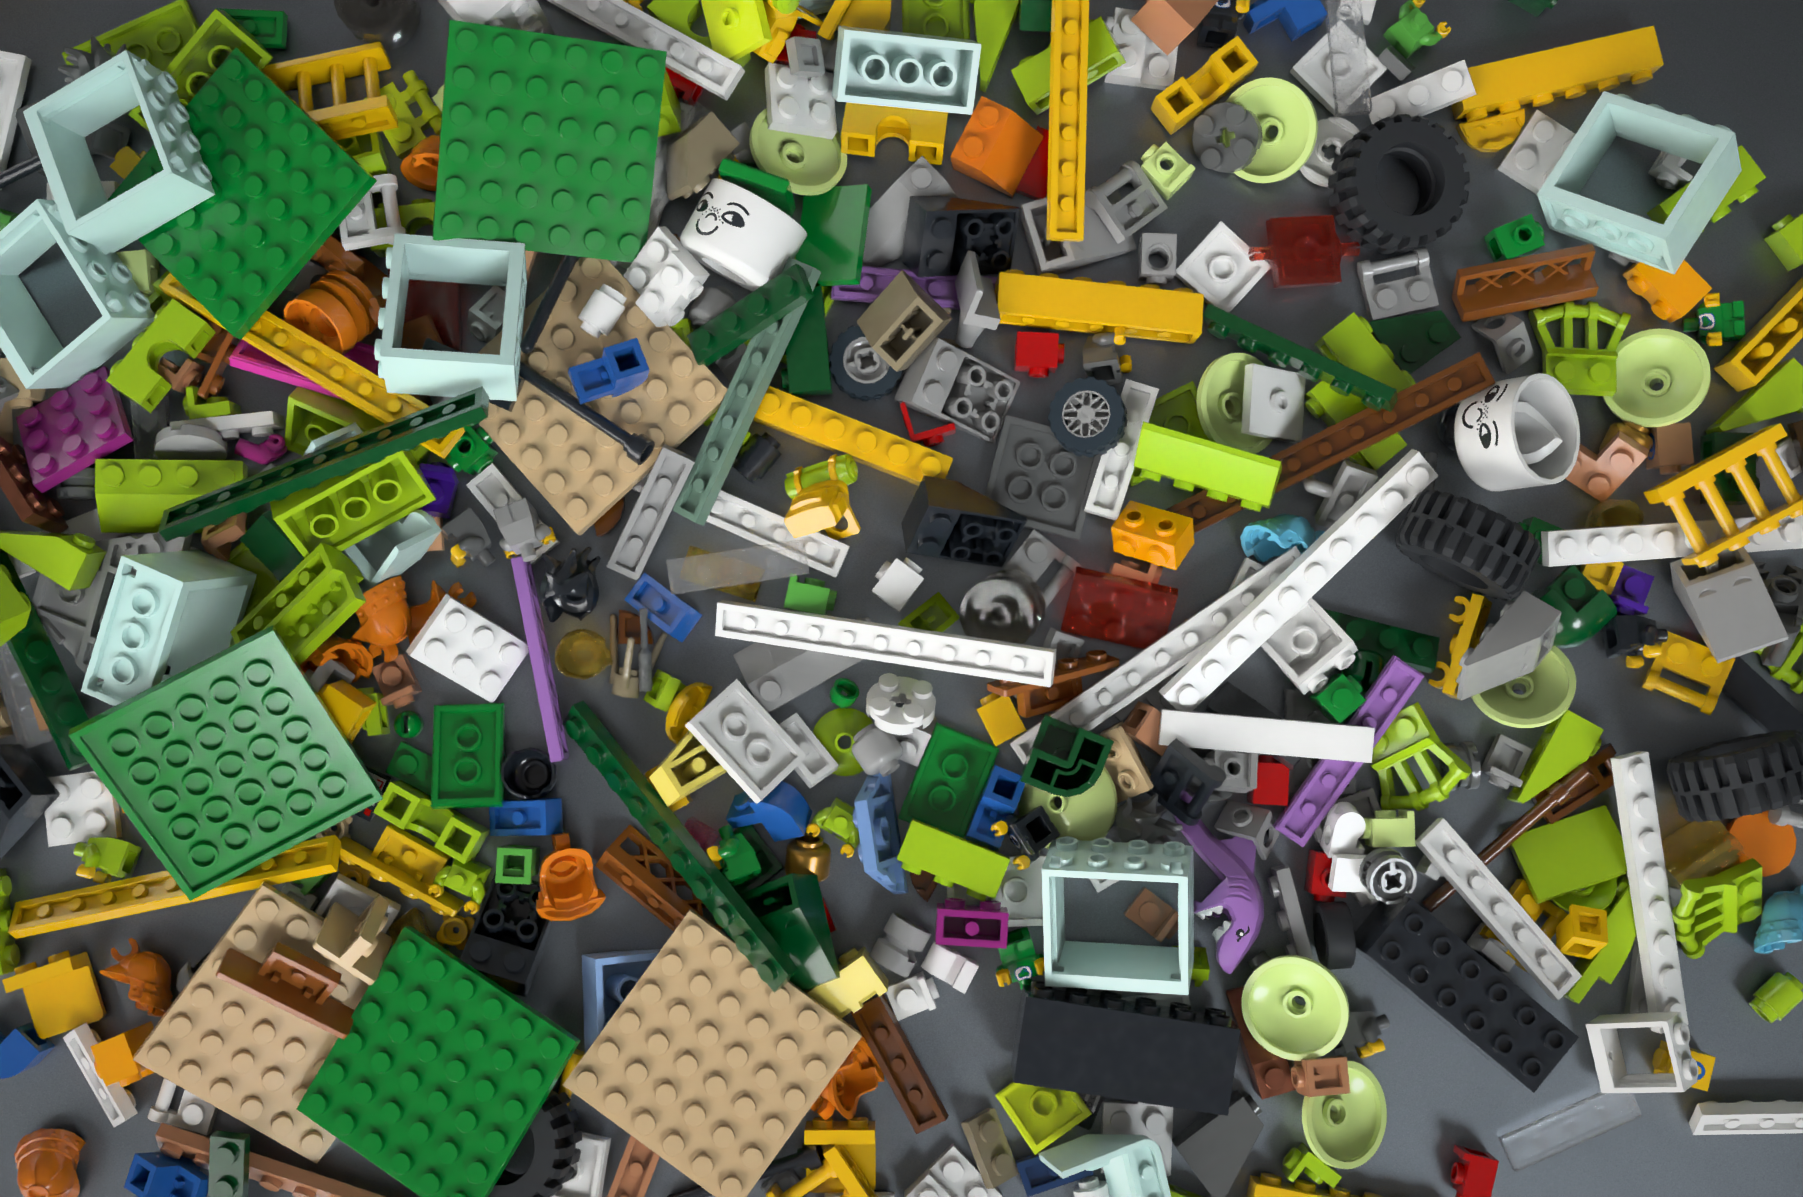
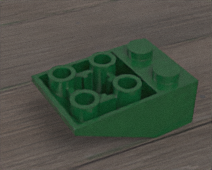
[739,873,840,991]

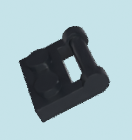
[1146,738,1226,826]

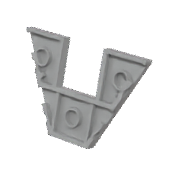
[32,532,193,682]

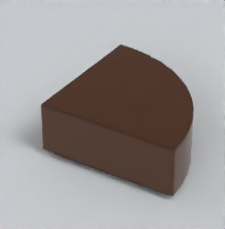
[594,496,625,537]
[618,610,654,644]
[910,870,938,902]

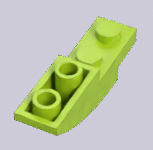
[1564,874,1636,1004]

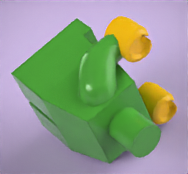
[1383,0,1451,59]

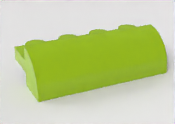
[230,542,366,666]

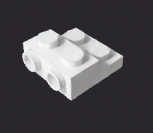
[1104,7,1178,90]
[623,226,710,327]
[1261,597,1358,695]
[904,1143,1002,1197]

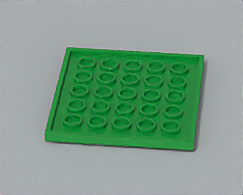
[432,20,667,263]
[107,47,377,339]
[68,625,383,901]
[296,926,581,1197]

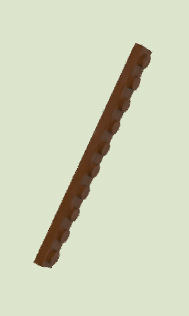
[1165,352,1496,534]

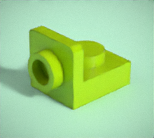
[183,386,242,420]
[358,687,390,736]
[1281,1142,1342,1188]

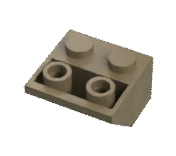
[667,111,740,201]
[857,270,953,372]

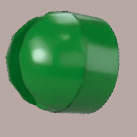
[829,678,859,709]
[393,711,424,738]

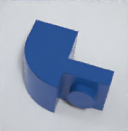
[1243,0,1328,42]
[568,338,650,404]
[965,765,1026,852]
[726,781,813,842]
[0,1022,55,1079]
[124,1152,209,1197]

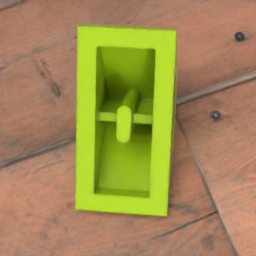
[898,592,960,632]

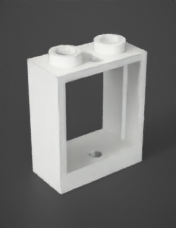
[1586,1011,1698,1093]

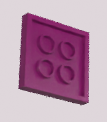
[16,366,133,493]

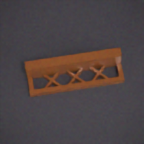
[1452,243,1599,322]
[595,824,723,932]

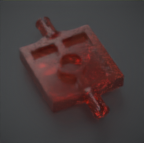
[1248,215,1360,289]

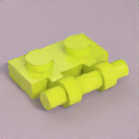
[364,70,442,159]

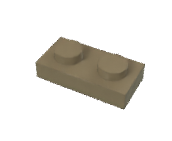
[961,1108,1019,1189]

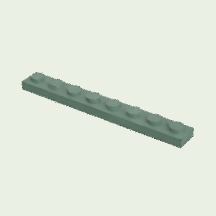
[672,257,821,526]

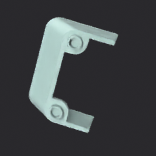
[1038,1134,1171,1197]

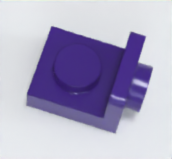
[418,462,459,519]
[1608,565,1654,616]

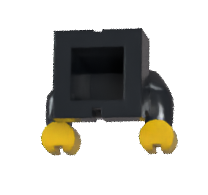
[1197,0,1250,48]
[1602,615,1668,668]
[991,806,1060,870]

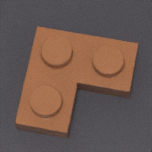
[1565,431,1649,503]

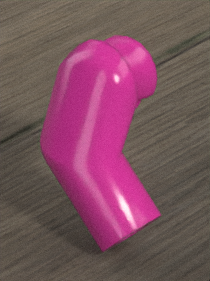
[234,434,287,465]

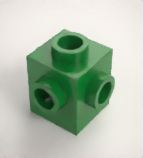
[445,426,498,476]

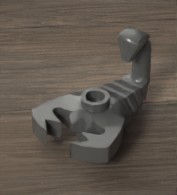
[1755,562,1803,667]

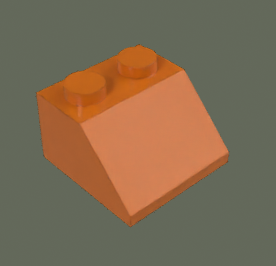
[950,96,1043,198]

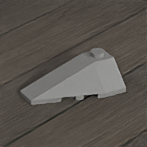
[862,156,958,268]
[733,617,872,713]

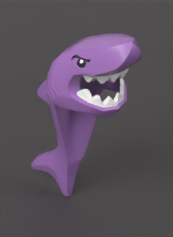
[1172,792,1264,974]

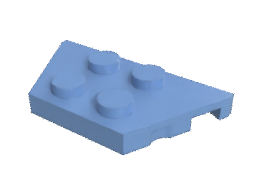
[853,773,908,895]

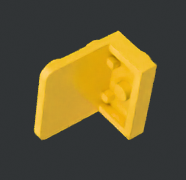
[2,950,106,1039]
[804,1117,876,1193]

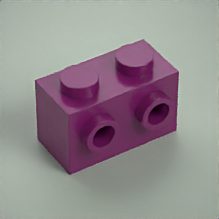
[935,898,1009,949]

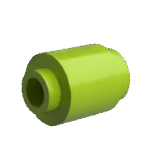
[1749,972,1803,1024]

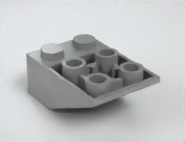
[1019,189,1137,276]
[894,338,1021,444]
[1670,546,1788,663]
[1456,591,1561,701]

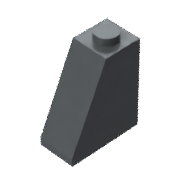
[1172,1090,1264,1197]

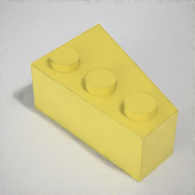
[649,731,727,807]
[804,946,889,1019]

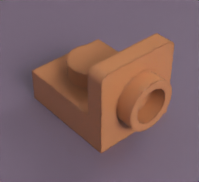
[158,357,205,395]
[201,512,247,561]
[1107,560,1163,592]
[372,654,422,709]
[1123,886,1178,943]
[1291,1055,1350,1097]

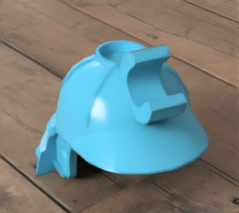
[1240,514,1325,562]
[1753,884,1803,954]

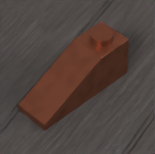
[1225,985,1296,1100]

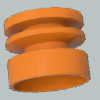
[284,270,377,356]

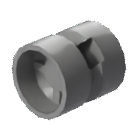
[869,912,931,977]

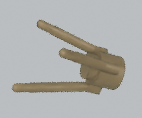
[609,614,667,698]

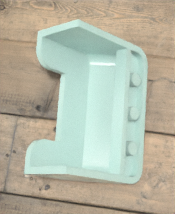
[303,423,442,593]

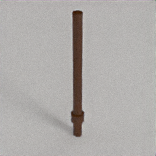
[1422,765,1591,913]

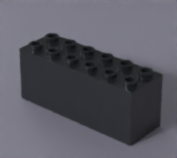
[1355,896,1579,1093]
[1011,980,1241,1116]

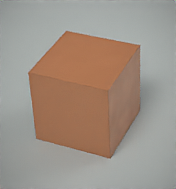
[1131,0,1218,56]

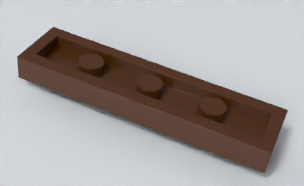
[851,994,949,1134]

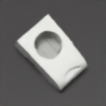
[1320,802,1365,858]
[921,941,979,994]

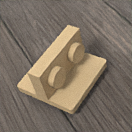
[1098,721,1153,803]
[312,894,393,985]

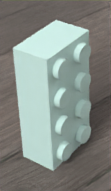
[832,26,981,115]

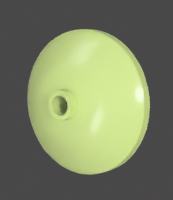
[1220,77,1318,183]
[749,108,847,196]
[1603,328,1711,427]
[1197,353,1273,454]
[1471,646,1576,728]
[1018,767,1117,849]
[1241,955,1349,1061]
[1302,1061,1387,1169]

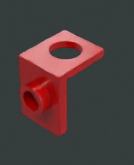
[900,402,956,448]

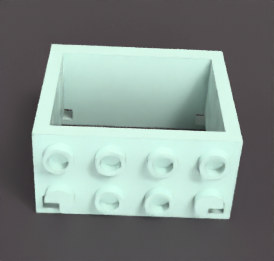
[23,50,215,253]
[1537,91,1742,274]
[0,199,155,389]
[374,233,527,401]
[81,550,257,706]
[1042,836,1194,995]

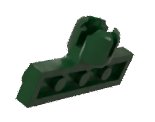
[1324,609,1440,692]

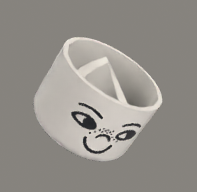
[680,178,807,292]
[1454,373,1580,491]

